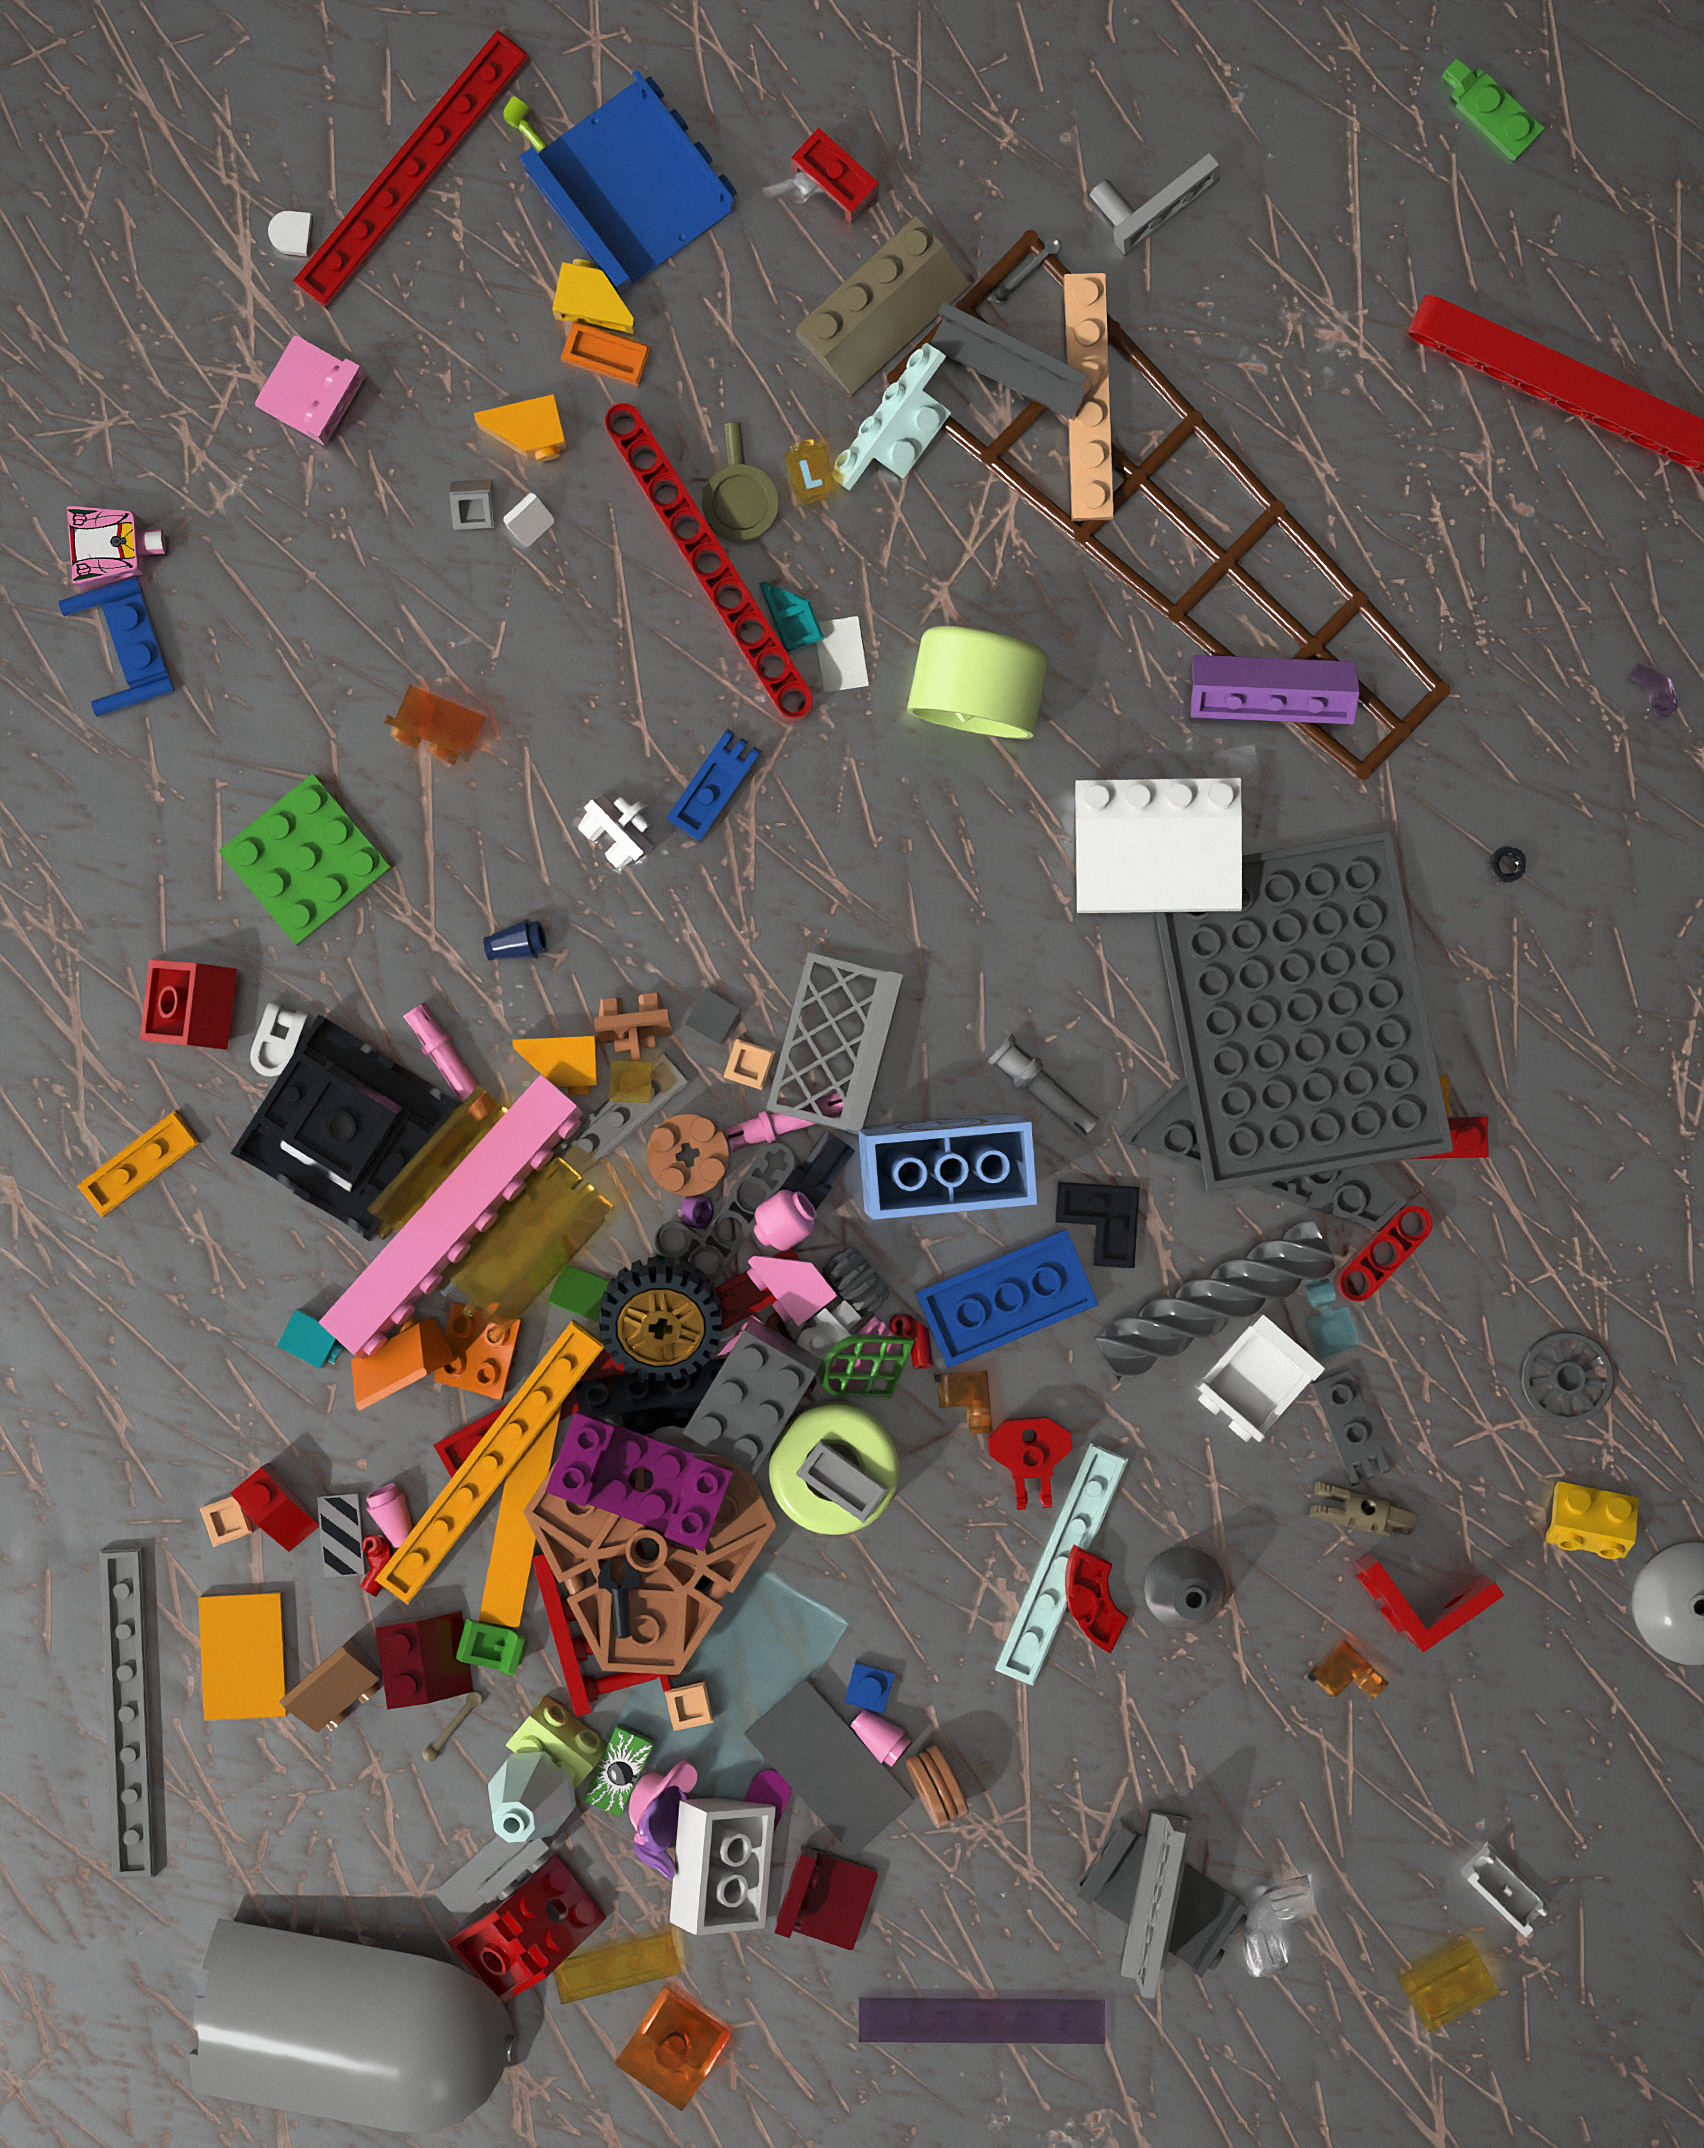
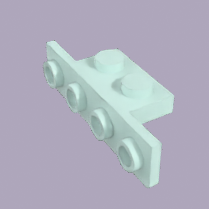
[831,343,951,491]

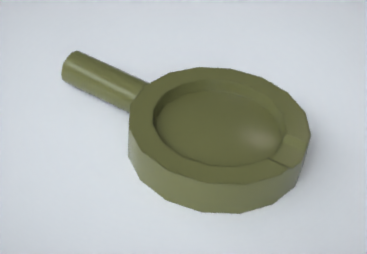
[702,422,779,543]

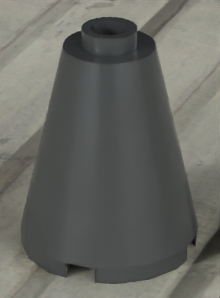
[1144,1547,1226,1630]

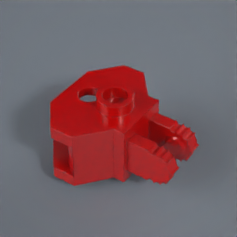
[987,1416,1072,1510]

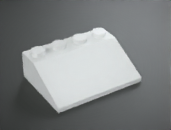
[1075,778,1242,913]

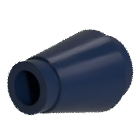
[483,919,547,961]

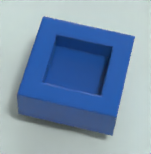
[844,1661,895,1714]

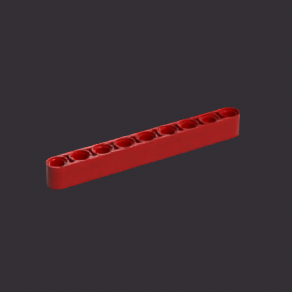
[1407,295,1704,474]
[605,403,813,723]

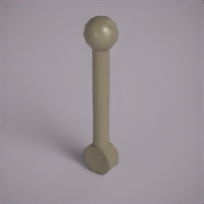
[422,1691,483,1762]

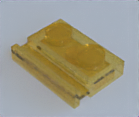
[1397,1937,1500,2033]

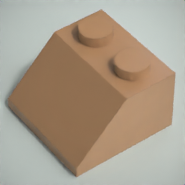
[279,1636,382,1733]

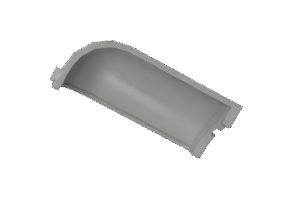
[190,1919,517,2132]

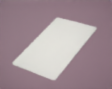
[816,616,869,693]

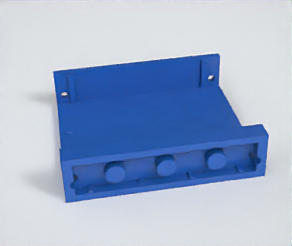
[519,70,737,296]

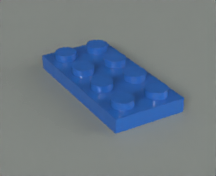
[916,1229,1098,1369]

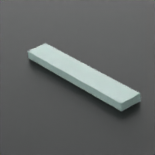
[995,1442,1128,1686]

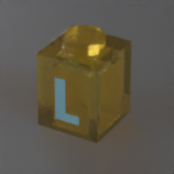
[784,440,837,507]

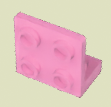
[255,336,366,446]

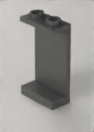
[1075,1820,1247,1978]

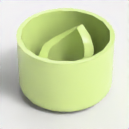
[907,626,1049,739]
[769,1399,899,1535]

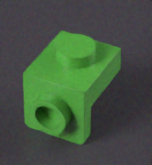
[456,1619,526,1676]

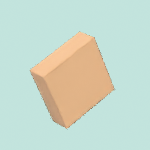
[723,1039,775,1090]
[200,1496,254,1547]
[665,1680,714,1731]

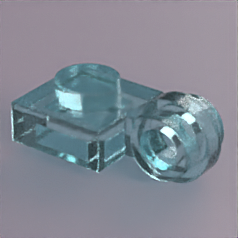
[1305,1278,1360,1358]

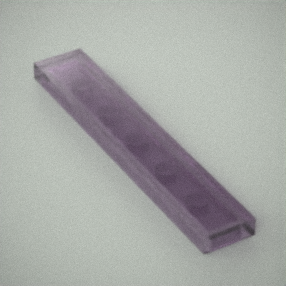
[859,1998,1105,2044]

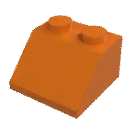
[351,1316,456,1411]

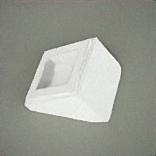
[503,493,555,547]

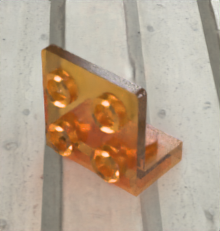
[383,685,486,765]

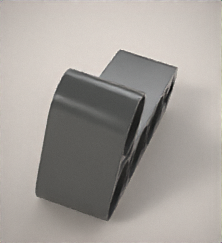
[654,1143,795,1281]

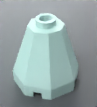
[488,1751,576,1843]

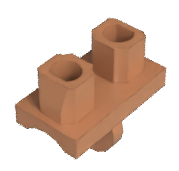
[594,992,672,1062]

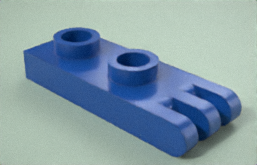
[666,729,762,842]

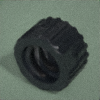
[1488,846,1527,883]

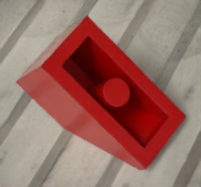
[230,1463,319,1552]

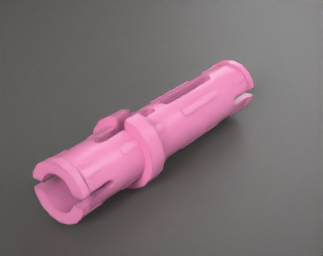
[403,1002,492,1119]
[724,1092,844,1152]

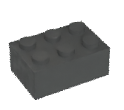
[683,1318,823,1476]

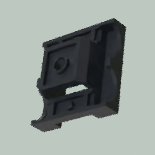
[230,1014,460,1241]

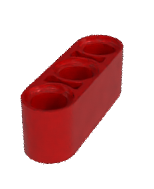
[1334,1205,1433,1302]

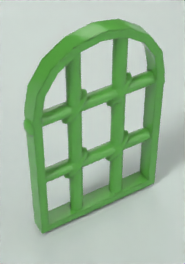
[819,1334,915,1398]

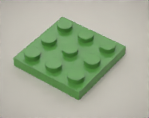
[218,773,392,946]

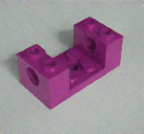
[545,1411,734,1551]

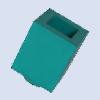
[276,1308,344,1369]

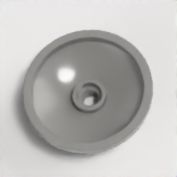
[1632,1541,1704,1665]

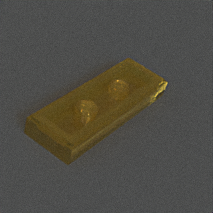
[553,1931,681,2005]

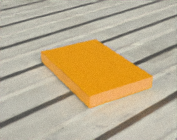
[198,1592,288,1721]

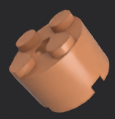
[646,1114,730,1196]

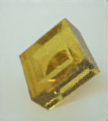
[609,1060,653,1104]

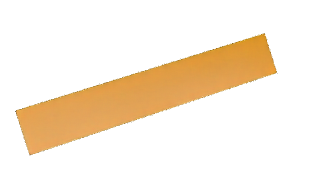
[478,1380,562,1628]

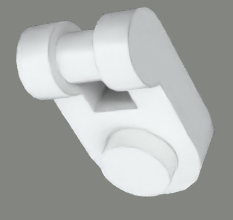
[250,1000,310,1077]

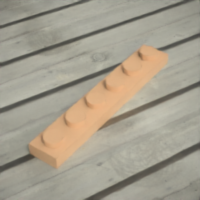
[1064,273,1114,521]

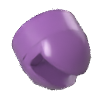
[678,1195,714,1229]

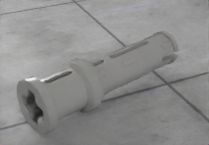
[987,1034,1099,1138]

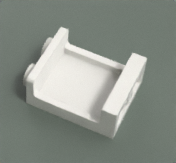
[1195,1313,1325,1443]

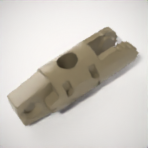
[1310,1482,1417,1537]

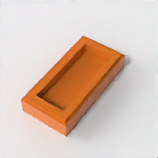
[561,320,651,387]

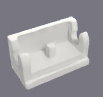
[1460,1842,1549,1937]

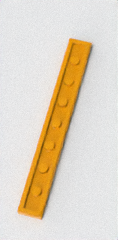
[375,1319,604,1604]

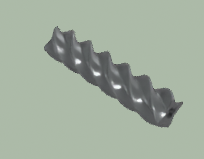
[1095,1220,1335,1382]

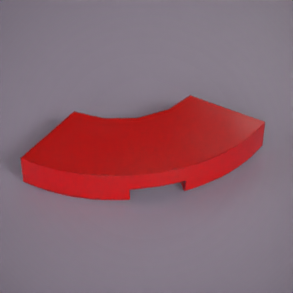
[1065,1544,1129,1654]

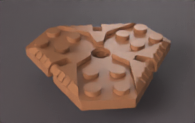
[523,1454,777,1675]

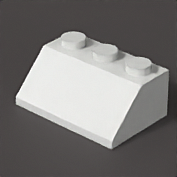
[670,1798,775,1935]

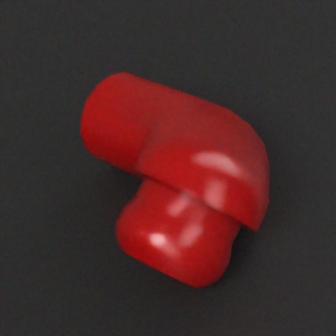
[889,1314,933,1369]
[359,1534,393,1597]

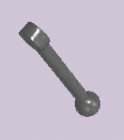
[994,237,1062,302]

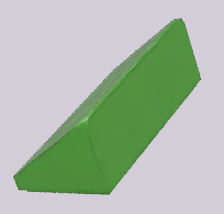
[547,1264,610,1322]

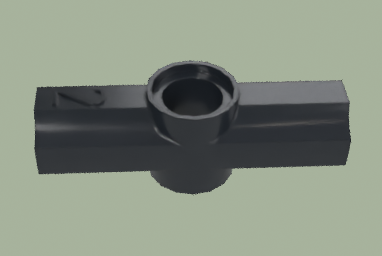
[780,1130,855,1211]

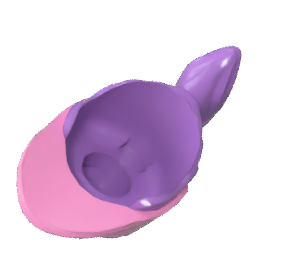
[629,1760,698,1880]

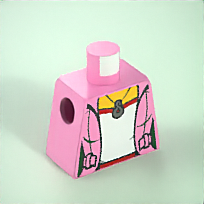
[67,506,166,590]

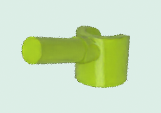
[503,97,548,152]

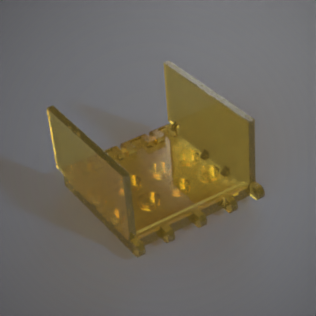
[367,1085,615,1342]

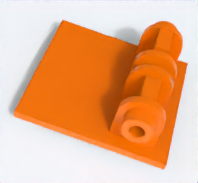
[433,1301,524,1400]

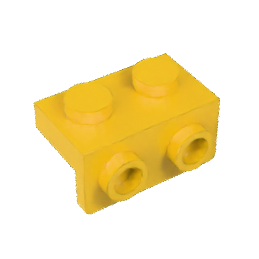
[1545,1481,1639,1559]

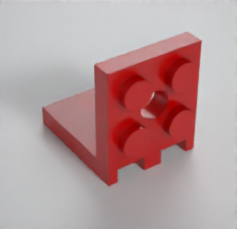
[1355,1553,1505,1653]
[447,1854,607,2003]

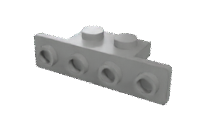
[435,1804,582,1922]

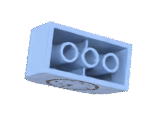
[858,1115,1037,1220]

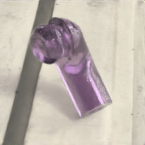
[1629,663,1678,718]

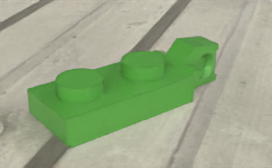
[1442,58,1545,161]

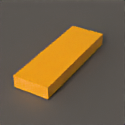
[77,1111,201,1218]

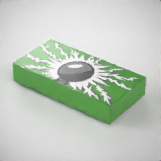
[583,1724,655,1817]

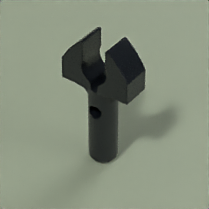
[598,1558,641,1639]

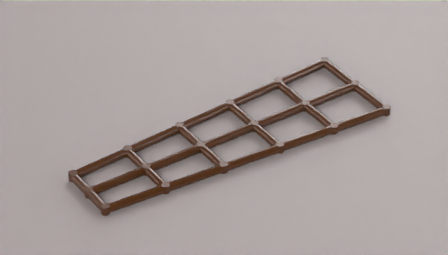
[887,230,1450,781]

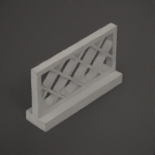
[766,952,903,1136]
[1120,1811,1193,1999]

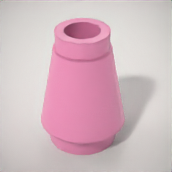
[366,1483,413,1548]
[850,1709,912,1767]

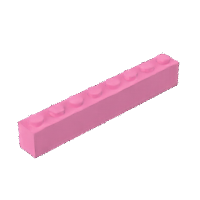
[318,1074,584,1359]

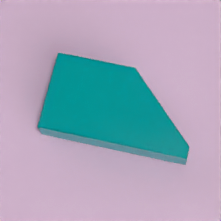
[759,581,825,654]

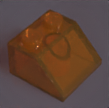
[614,1985,731,2111]

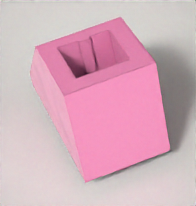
[747,1255,837,1326]

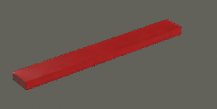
[293,29,530,309]

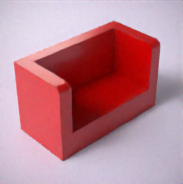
[791,128,879,224]

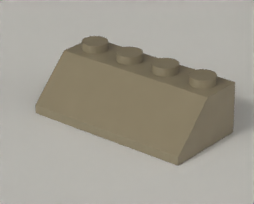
[796,216,970,396]

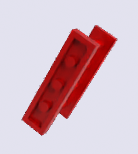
[531,1540,678,1717]

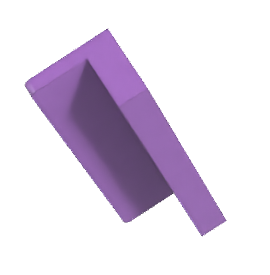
[1190,655,1359,724]

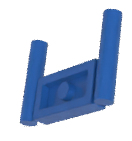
[58,576,174,717]

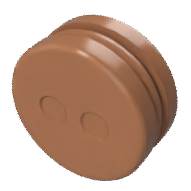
[906,1745,969,1828]

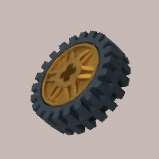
[599,1256,722,1381]

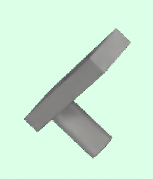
[1090,153,1220,255]

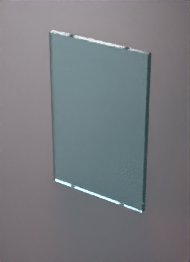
[606,1564,847,1801]

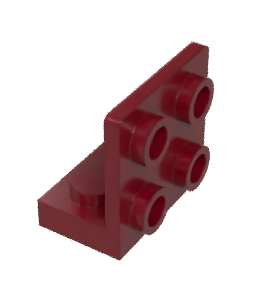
[774,1845,878,1950]

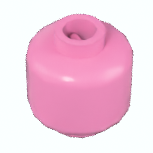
[754,1190,817,1251]

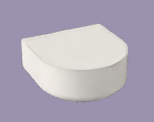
[268,211,313,257]

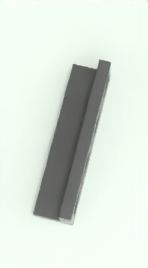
[930,301,1093,421]

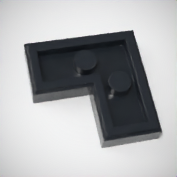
[1055,1182,1140,1268]

